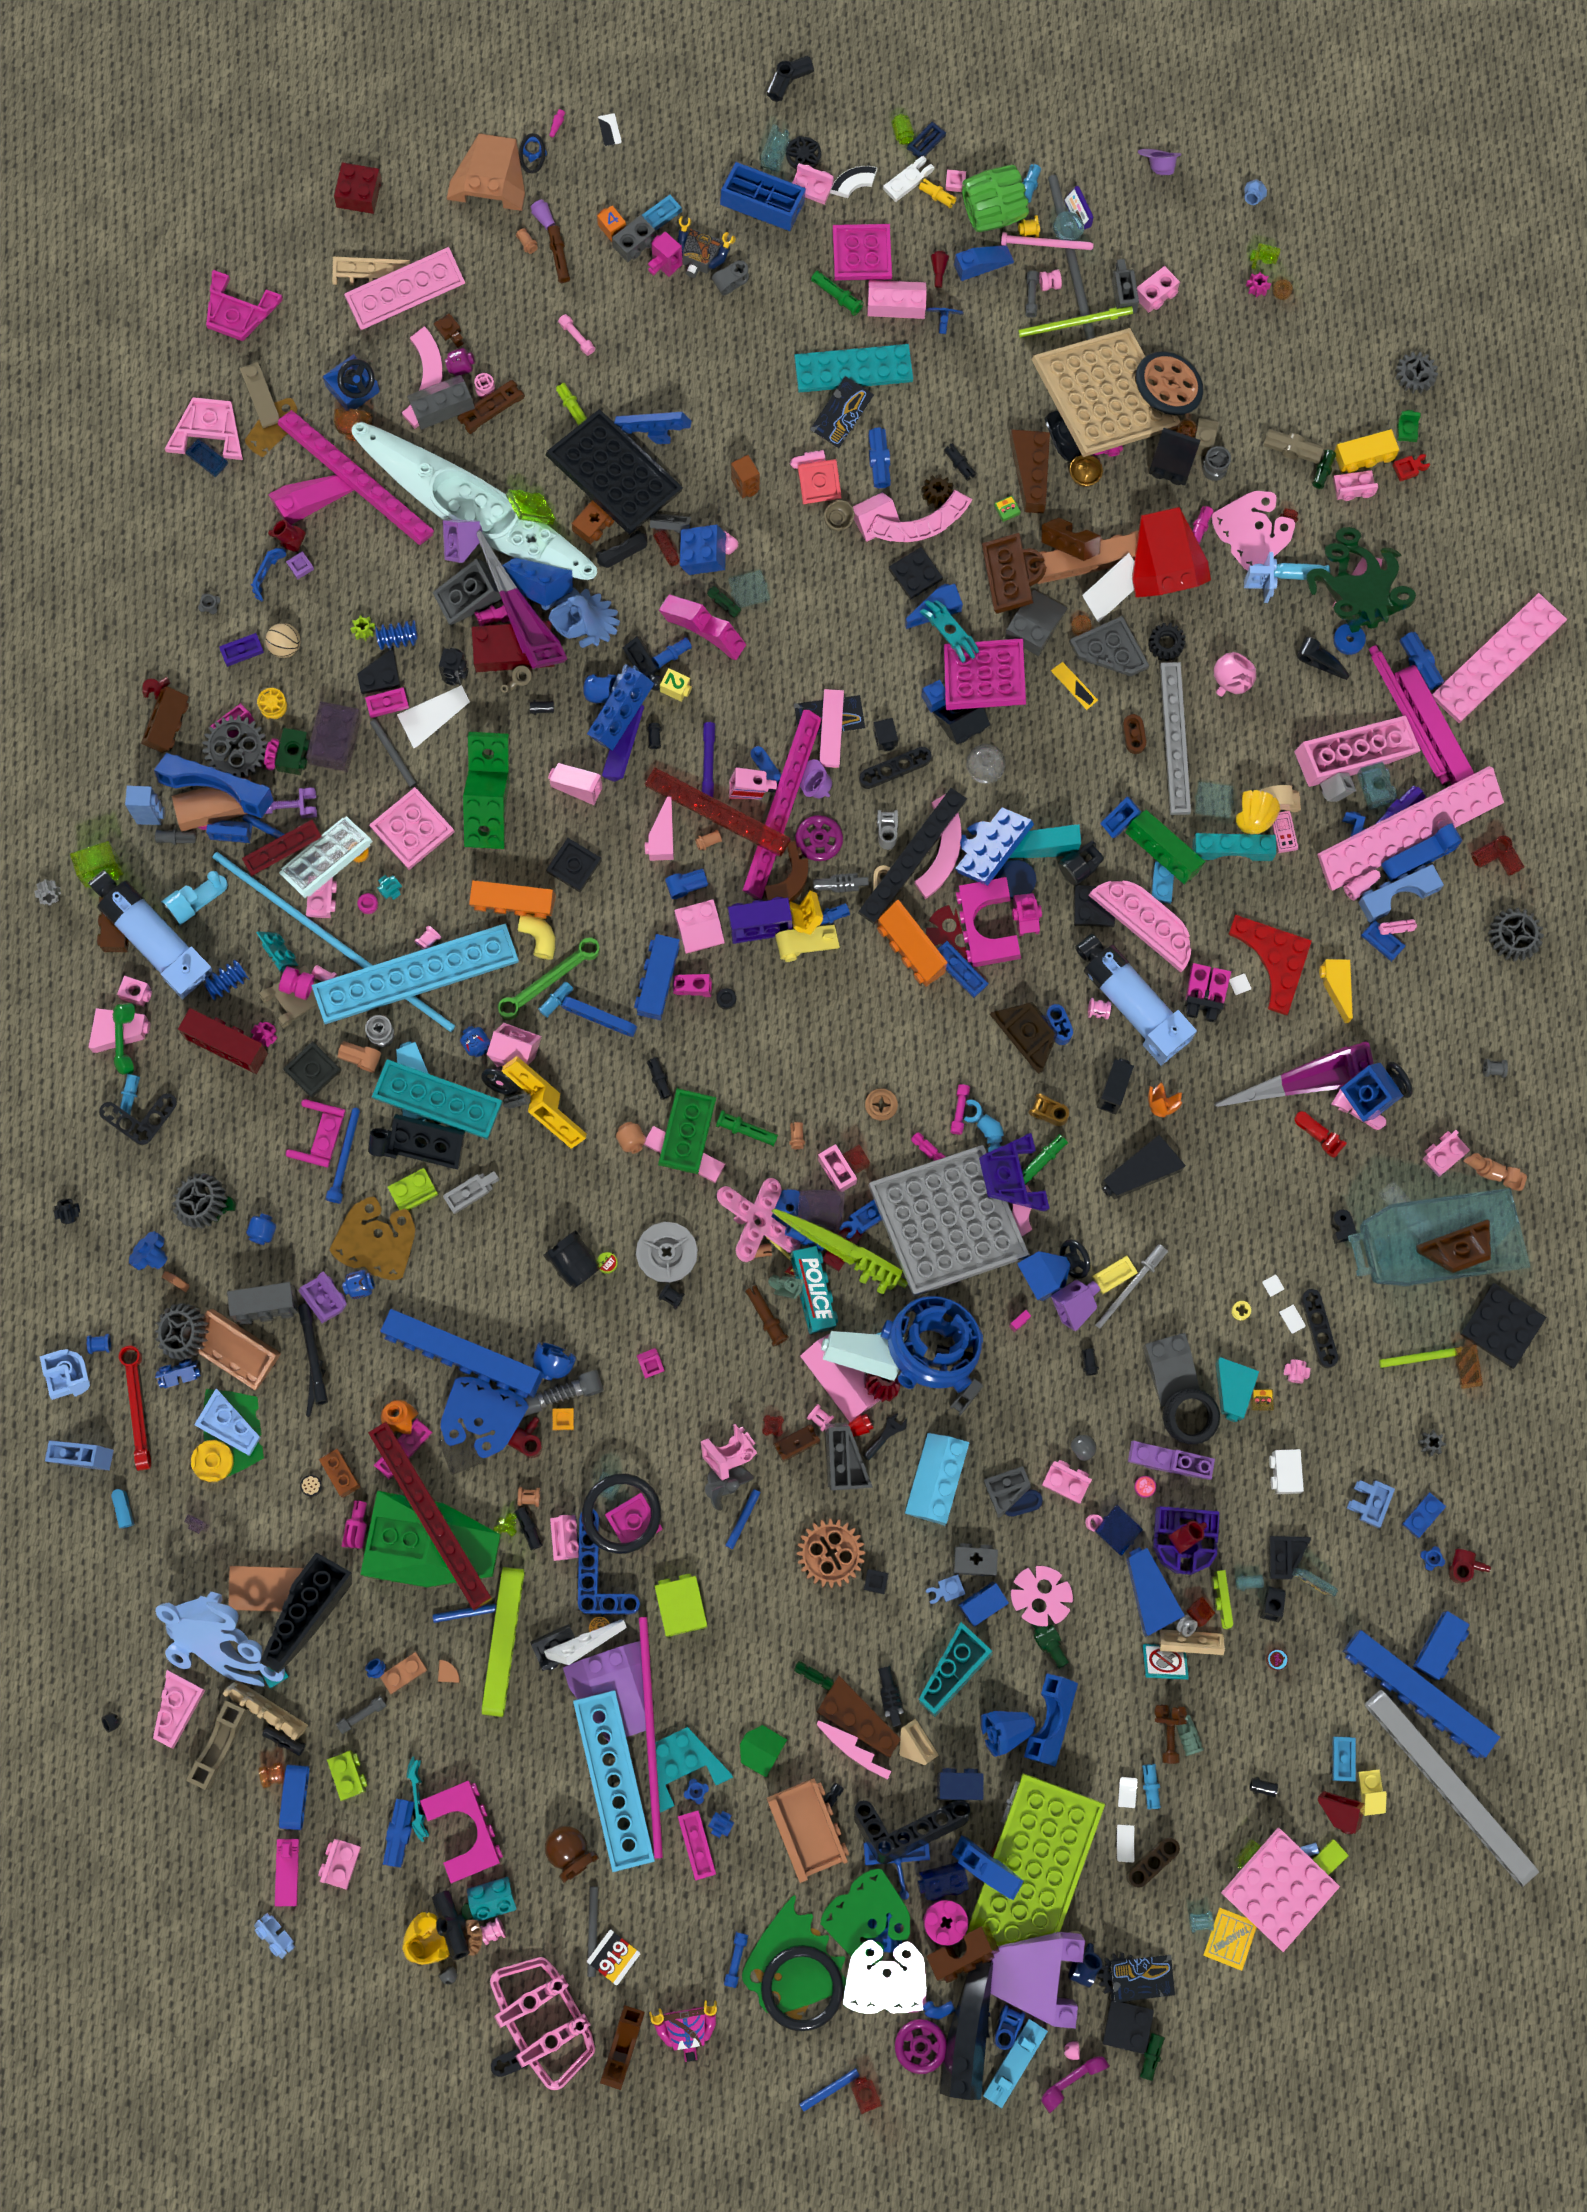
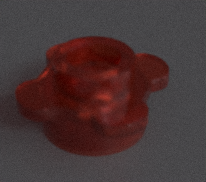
[762,1415,784,1437]

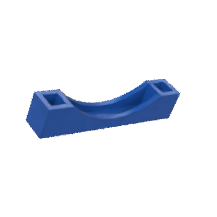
[154,753,274,818]

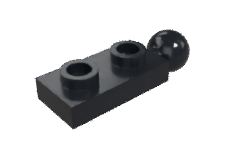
[622,636,663,691]

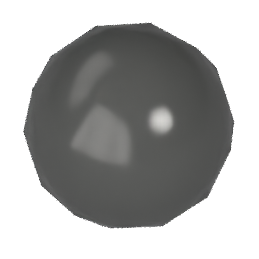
[1070,1435,1097,1461]

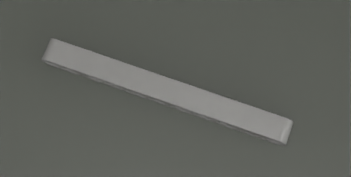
[1364,1690,1539,1887]

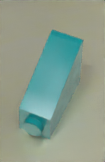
[1216,1357,1259,1422]

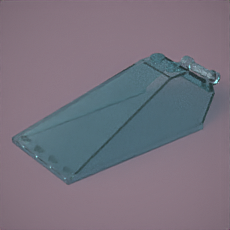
[1348,1188,1530,1286]

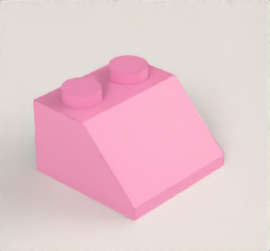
[674,900,725,954]

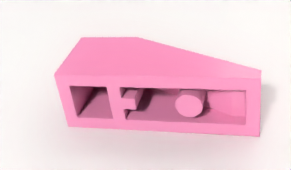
[645,797,674,861]

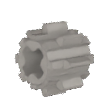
[34,879,61,905]

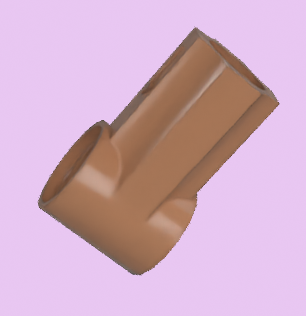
[337,1041,382,1073]

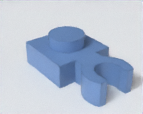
[925,1574,965,1604]

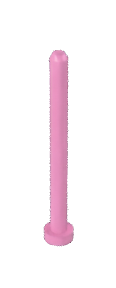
[1001,232,1093,250]

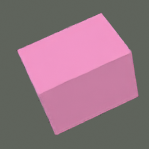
[853,492,900,542]

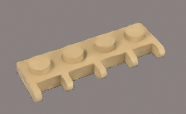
[332,257,411,286]
[223,1681,308,1741]

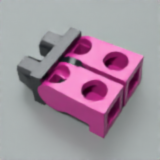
[1184,963,1231,1023]

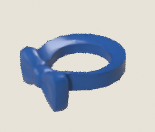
[523,137,547,163]

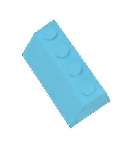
[905,1433,969,1526]

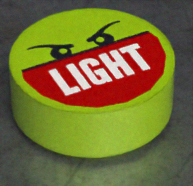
[597,1252,618,1274]

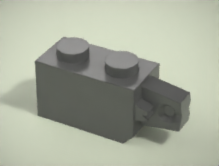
[1112,259,1139,314]

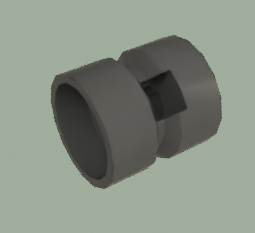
[1202,446,1231,481]

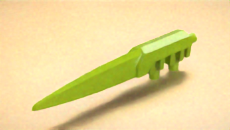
[771,1209,908,1294]

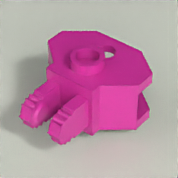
[1012,893,1042,936]

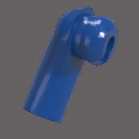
[923,2001,956,2019]

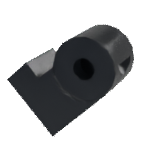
[1331,1209,1358,1244]
[1260,1586,1286,1623]

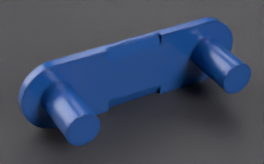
[751,746,781,787]

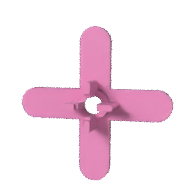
[717,1178,800,1262]

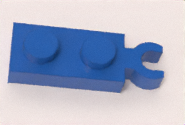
[839,1200,882,1239]

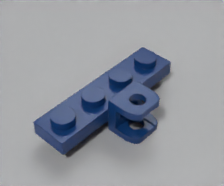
[614,412,692,444]

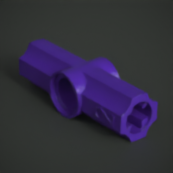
[1374,785,1426,825]

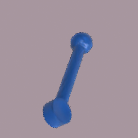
[894,1857,909,1900]

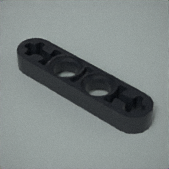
[859,747,931,789]
[1301,1289,1338,1368]

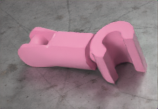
[1331,1089,1386,1130]

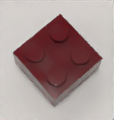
[334,162,382,214]

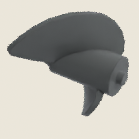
[705,1466,754,1511]

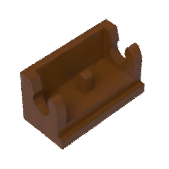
[773,1425,820,1462]

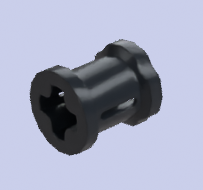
[658,1283,685,1310]

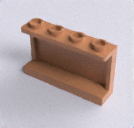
[766,1778,849,1883]

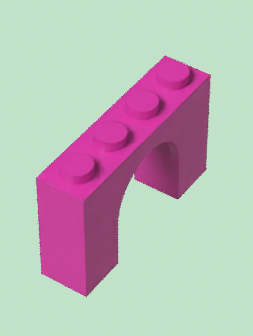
[956,877,1021,967]
[420,1781,503,1883]

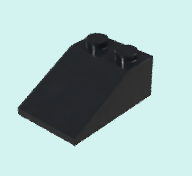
[1149,428,1201,485]

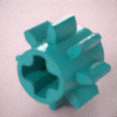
[377,875,402,900]

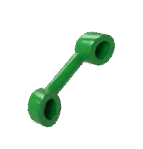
[112,1003,135,1075]

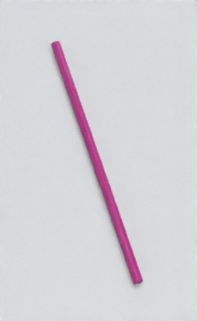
[639,1617,663,1859]

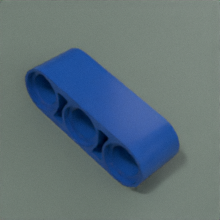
[279,1764,309,1830]

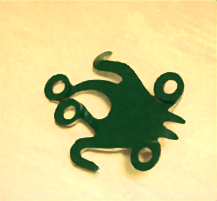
[1307,527,1416,633]

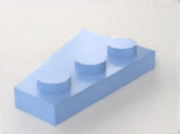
[194,1389,261,1456]

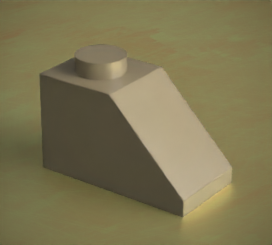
[1194,418,1218,457]

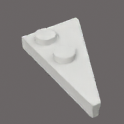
[544,1619,627,1665]

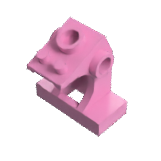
[701,1424,757,1480]

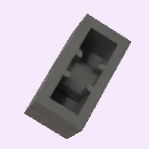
[953,1543,998,1577]

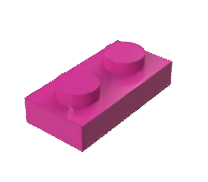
[365,687,409,718]

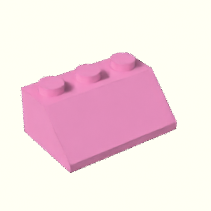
[867,280,926,319]

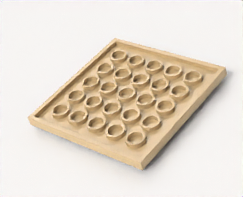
[1032,328,1182,457]

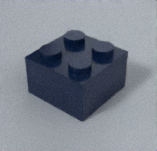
[937,1768,984,1800]

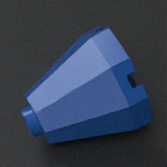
[981,1711,1036,1757]

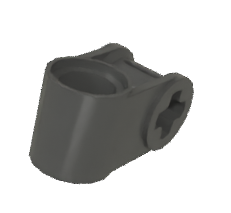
[712,260,749,296]

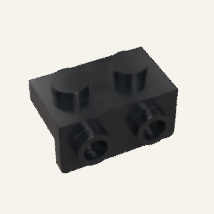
[530,1624,575,1671]

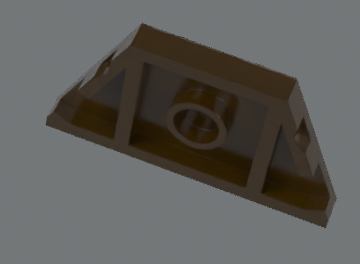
[989,1002,1058,1074]

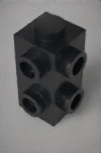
[439,648,469,686]

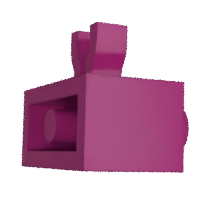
[648,232,682,277]

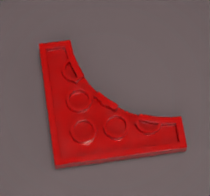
[1228,915,1312,1015]

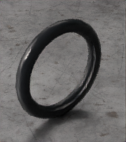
[582,1474,661,1554]
[761,1945,844,2032]

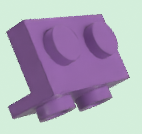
[298,1271,347,1323]

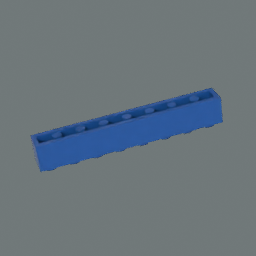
[380,1309,544,1399]
[1342,1630,1500,1759]

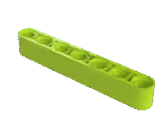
[482,1567,524,1717]

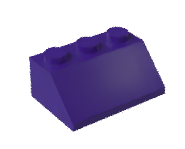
[728,897,792,944]

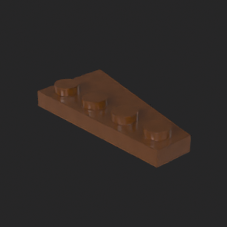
[817,1676,901,1758]

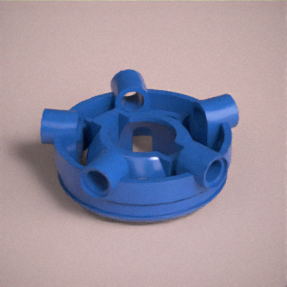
[880,1296,983,1393]

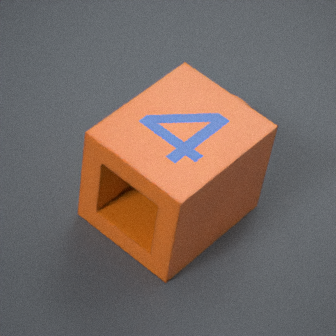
[597,205,626,241]

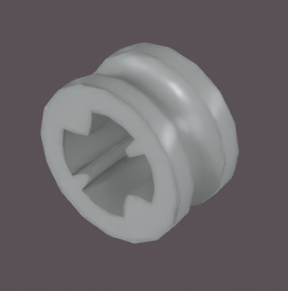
[1177,1615,1198,1637]

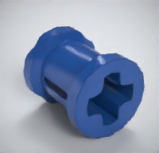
[87,1334,111,1354]

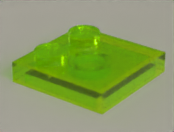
[506,489,556,525]

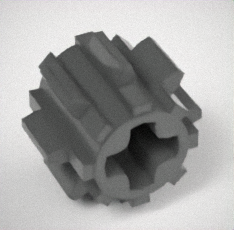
[1418,1430,1446,1457]

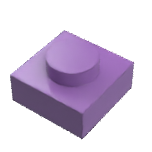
[286,551,314,580]

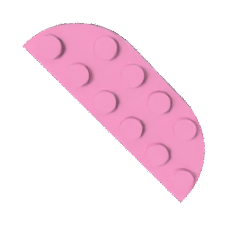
[1089,880,1191,972]

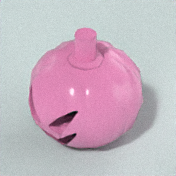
[1214,652,1257,697]

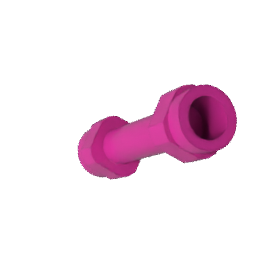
[950,1084,970,1135]

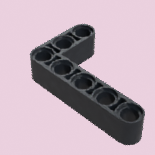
[854,1800,970,1864]

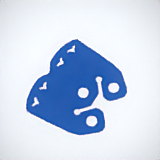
[440,1377,529,1458]

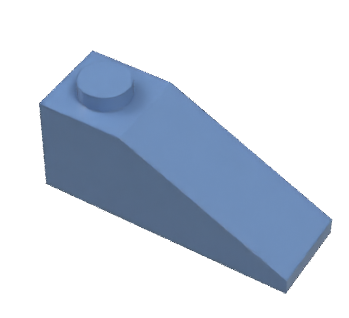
[45,1441,114,1471]

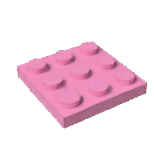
[369,787,454,870]

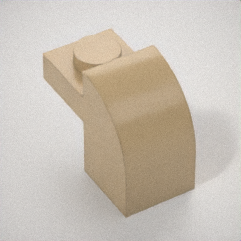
[1259,785,1301,812]

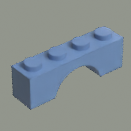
[1358,864,1444,923]

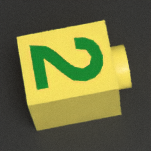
[660,668,692,702]

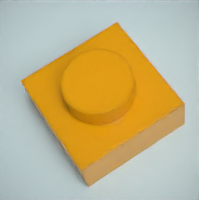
[553,1408,574,1431]

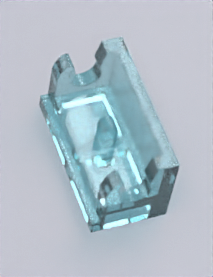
[761,124,791,173]

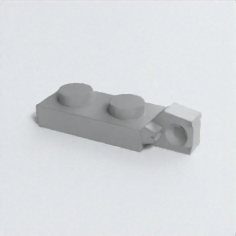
[443,1171,500,1214]

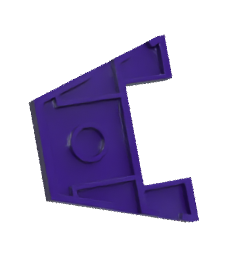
[979,1133,1050,1211]

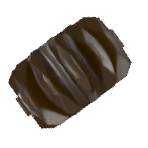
[921,474,954,509]

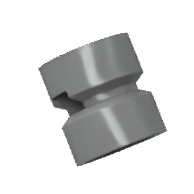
[365,1015,395,1047]

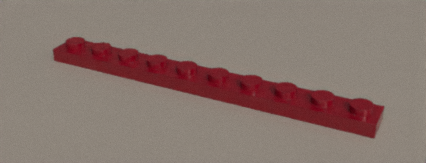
[368,1422,492,1611]

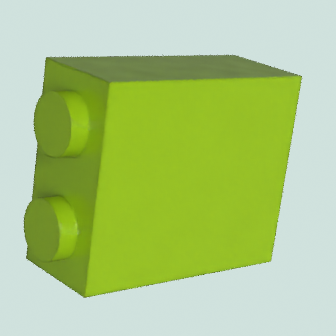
[655,1573,707,1637]

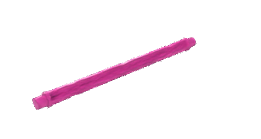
[1369,645,1450,785]

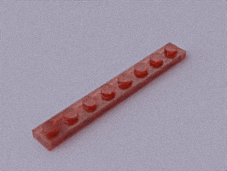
[644,768,791,857]

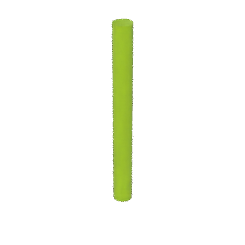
[1379,1347,1461,1368]

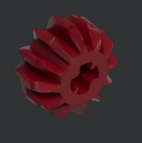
[864,1374,901,1402]

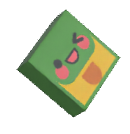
[994,496,1021,522]

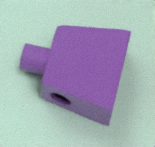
[1051,1280,1100,1331]

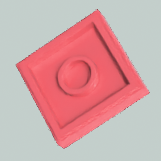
[797,459,842,504]

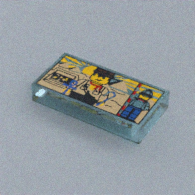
[1292,1568,1338,1597]

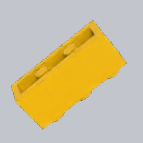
[1334,429,1399,473]

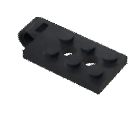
[368,1114,465,1170]

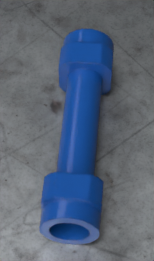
[724,1932,749,1988]

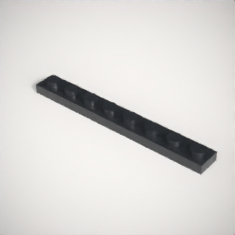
[858,788,967,925]

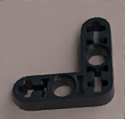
[99,1093,177,1145]

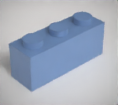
[125,786,165,825]

